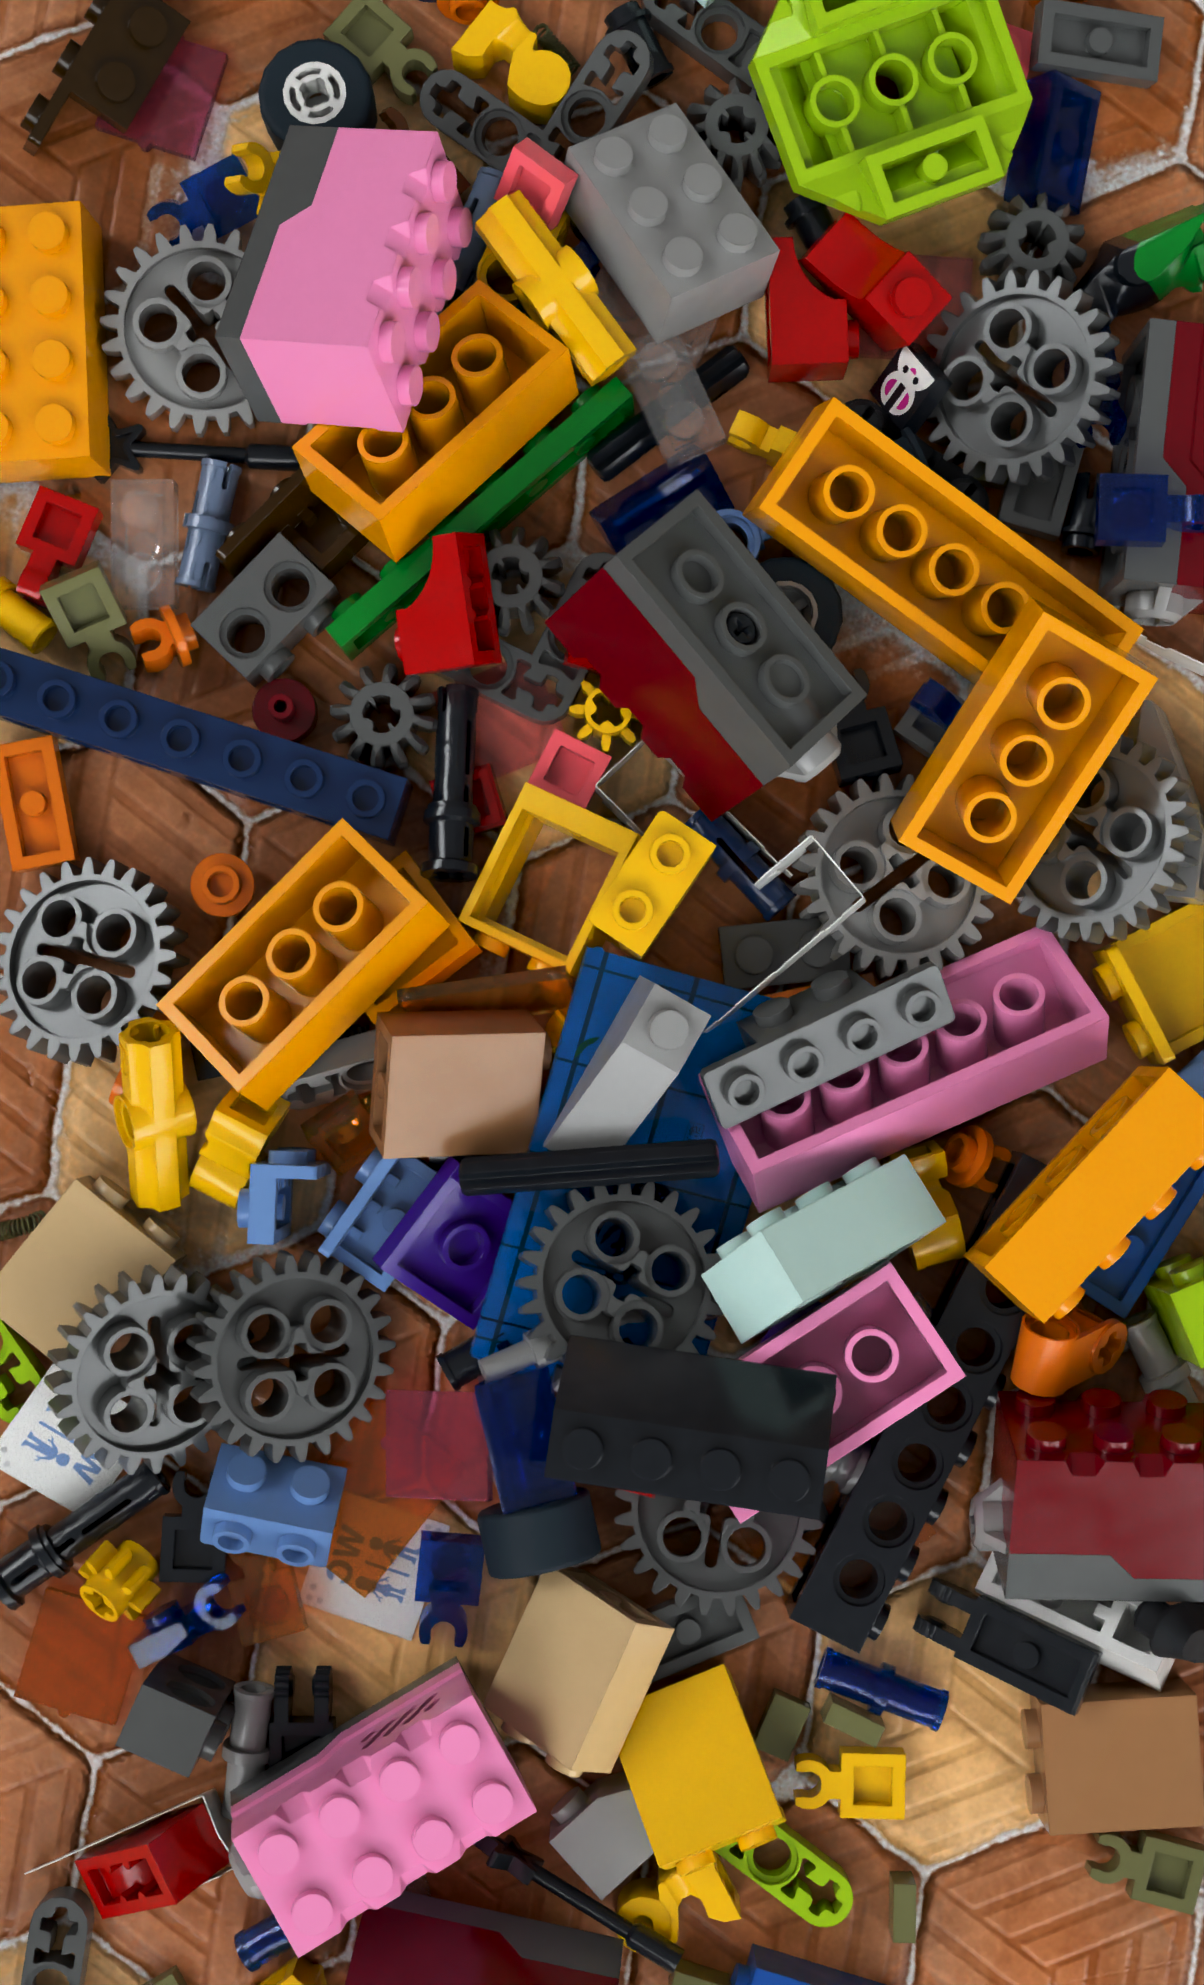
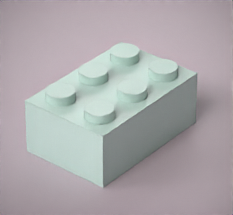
[701,1154,947,1344]

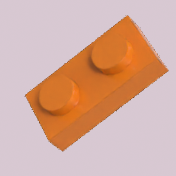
[0,735,81,874]

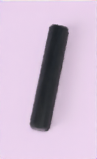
[587,345,750,482]

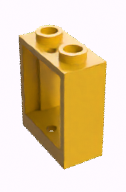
[458,782,642,985]

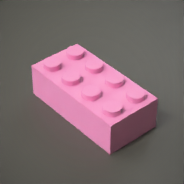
[729,1260,966,1524]

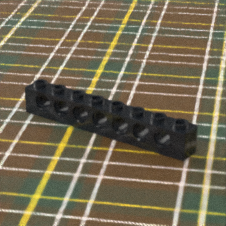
[785,1151,1047,1653]

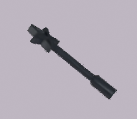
[94,414,300,484]
[474,1834,685,1974]

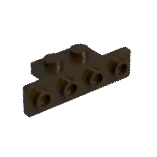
[20,0,191,156]
[215,468,369,580]

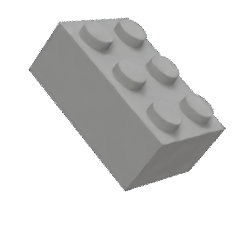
[564,103,780,345]

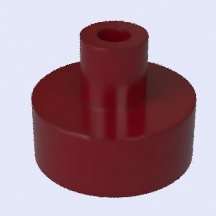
[252,678,318,743]

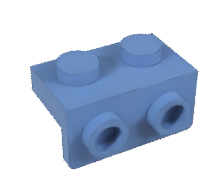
[237,1147,331,1245]
[317,1147,438,1292]
[200,1443,348,1567]

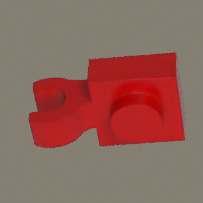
[16,485,104,609]

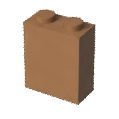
[369,1009,552,1159]
[1021,1678,1204,1836]

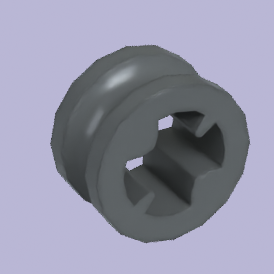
[824,1441,872,1495]

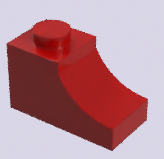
[798,212,953,352]
[764,237,860,383]
[394,532,502,675]
[74,1803,229,1919]

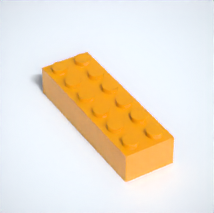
[742,397,1144,685]

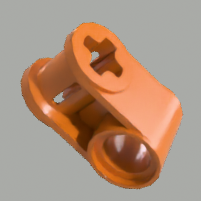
[1010,1300,1128,1397]

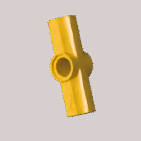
[475,190,637,387]
[113,1016,197,1212]

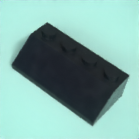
[544,1335,837,1520]

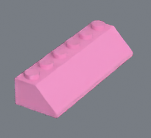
[698,927,1109,1213]

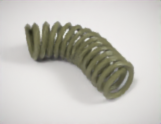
[533,23,581,76]
[0,1210,46,1241]

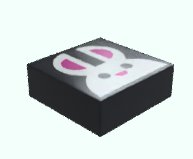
[869,342,953,434]

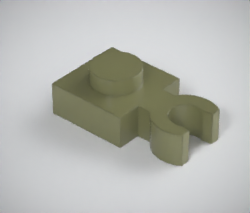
[323,0,438,106]
[39,560,136,681]
[1085,1830,1204,1915]

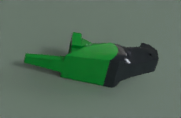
[1072,203,1204,333]

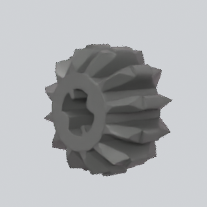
[686,77,783,193]
[977,192,1087,289]
[486,526,565,637]
[330,663,438,770]

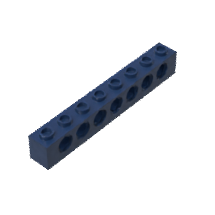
[0,647,413,847]

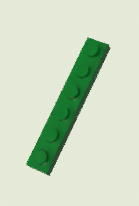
[325,376,635,661]

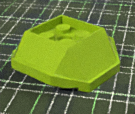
[747,0,1033,226]

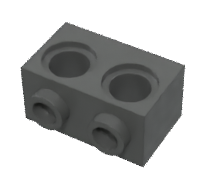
[191,532,342,687]
[115,1651,236,1778]

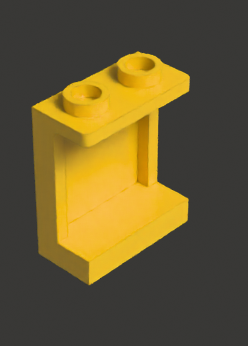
[589,811,716,961]
[1092,904,1204,1065]
[619,1664,787,1877]

